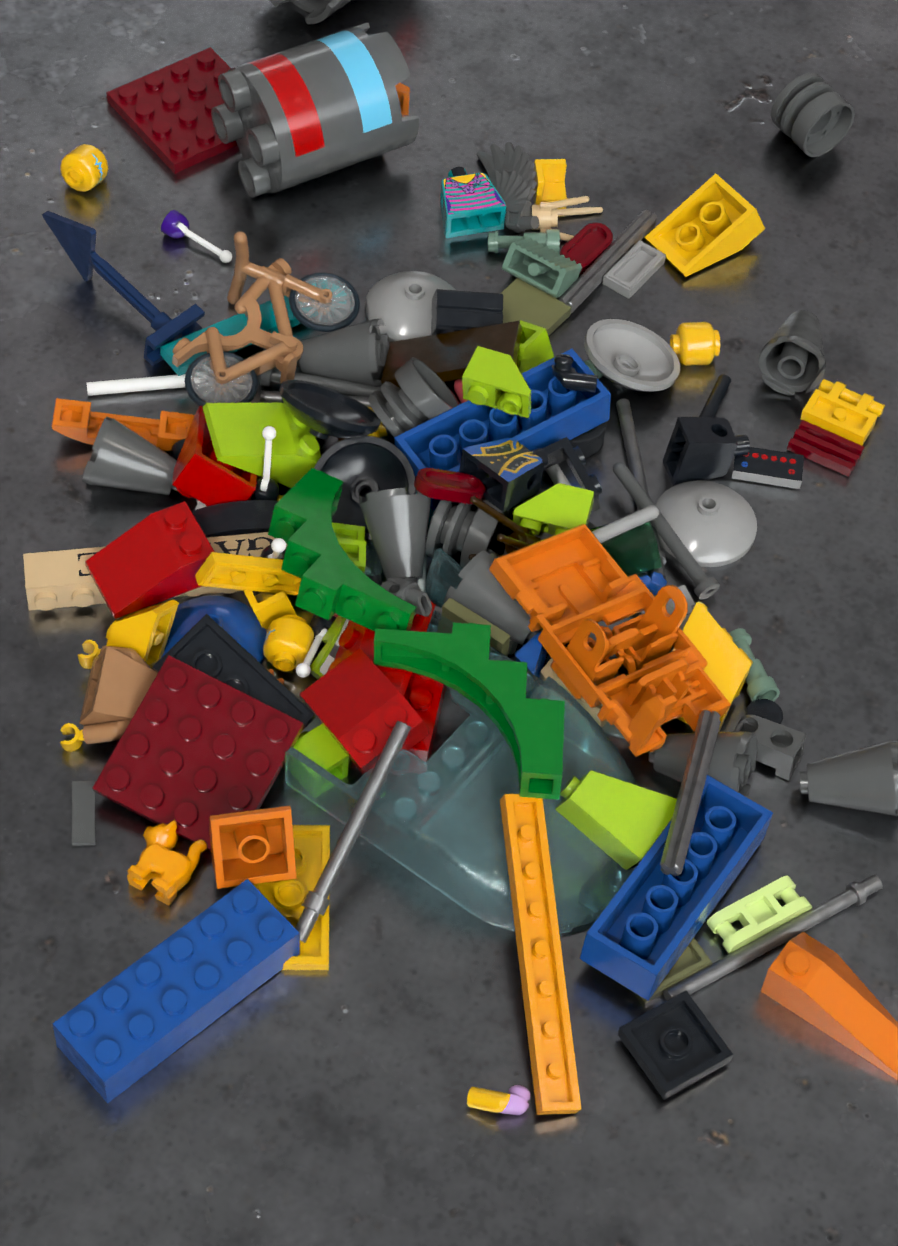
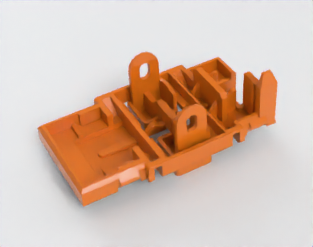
[489,524,731,757]

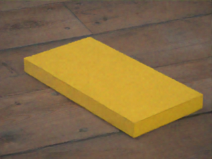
[253,825,330,970]

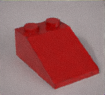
[172,405,257,507]
[85,501,215,619]
[300,648,429,781]

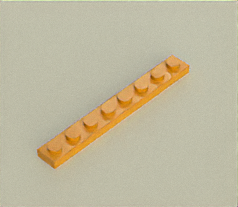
[500,794,582,1115]

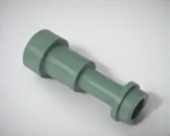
[488,229,560,253]
[729,628,780,702]

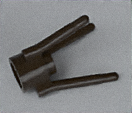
[468,496,541,560]

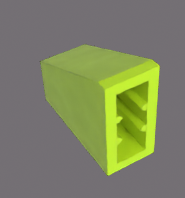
[555,770,677,870]

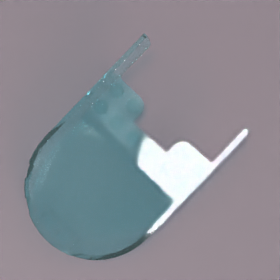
[285,610,639,934]

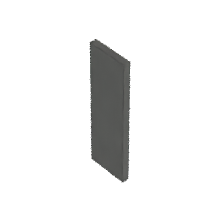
[72,780,96,846]

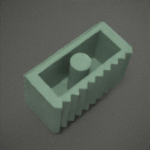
[502,238,582,298]

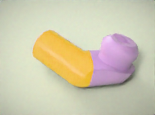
[467,1085,531,1115]

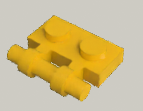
[800,379,885,446]

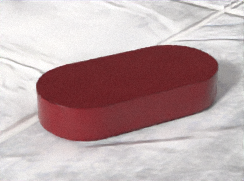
[560,222,613,274]
[414,468,485,504]

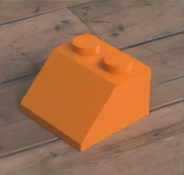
[209,806,297,889]

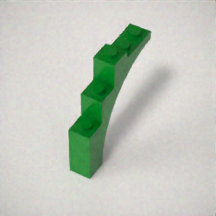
[268,468,416,631]
[374,622,565,800]

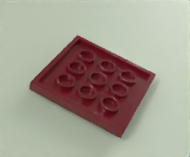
[106,47,237,174]
[92,655,304,852]

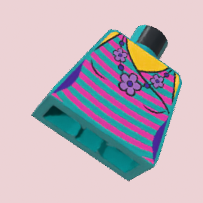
[440,167,506,238]

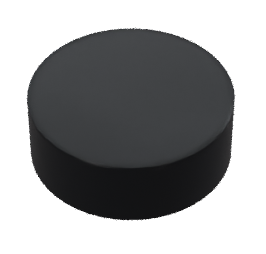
[745,699,783,724]

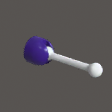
[161,210,232,263]

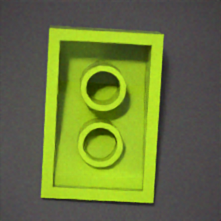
[202,402,321,488]

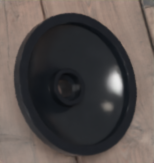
[279,380,381,439]
[314,436,416,542]

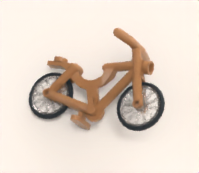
[172,231,360,406]

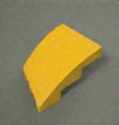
[672,601,753,732]

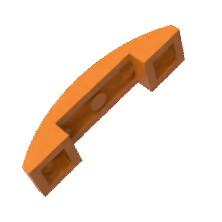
[52,398,195,451]

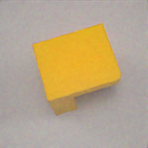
[533,159,567,209]
[243,590,297,631]

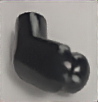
[552,354,598,393]

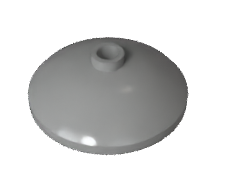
[364,271,456,343]
[584,319,680,392]
[655,481,757,567]

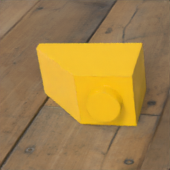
[106,599,179,669]

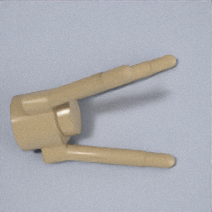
[532,196,603,242]

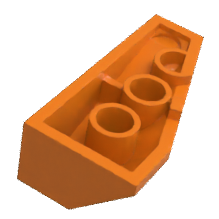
[761,932,898,1081]

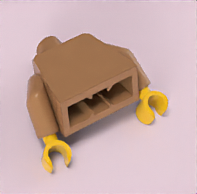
[60,640,158,752]

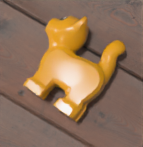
[127,820,207,906]

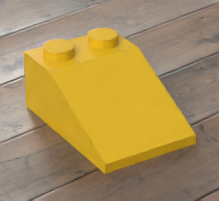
[644,173,765,277]

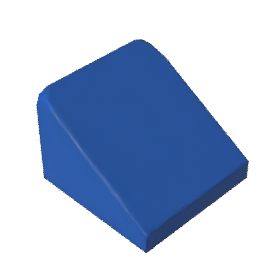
[515,631,548,685]

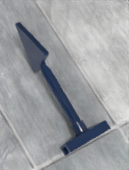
[42,211,205,366]

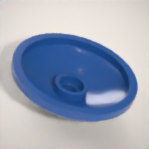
[162,595,267,664]

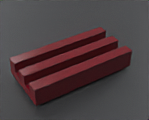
[787,420,864,477]

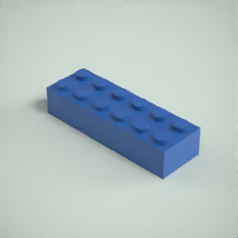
[394,348,611,511]
[580,775,773,1001]
[52,879,300,1103]

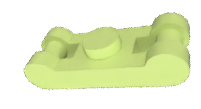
[706,875,812,954]

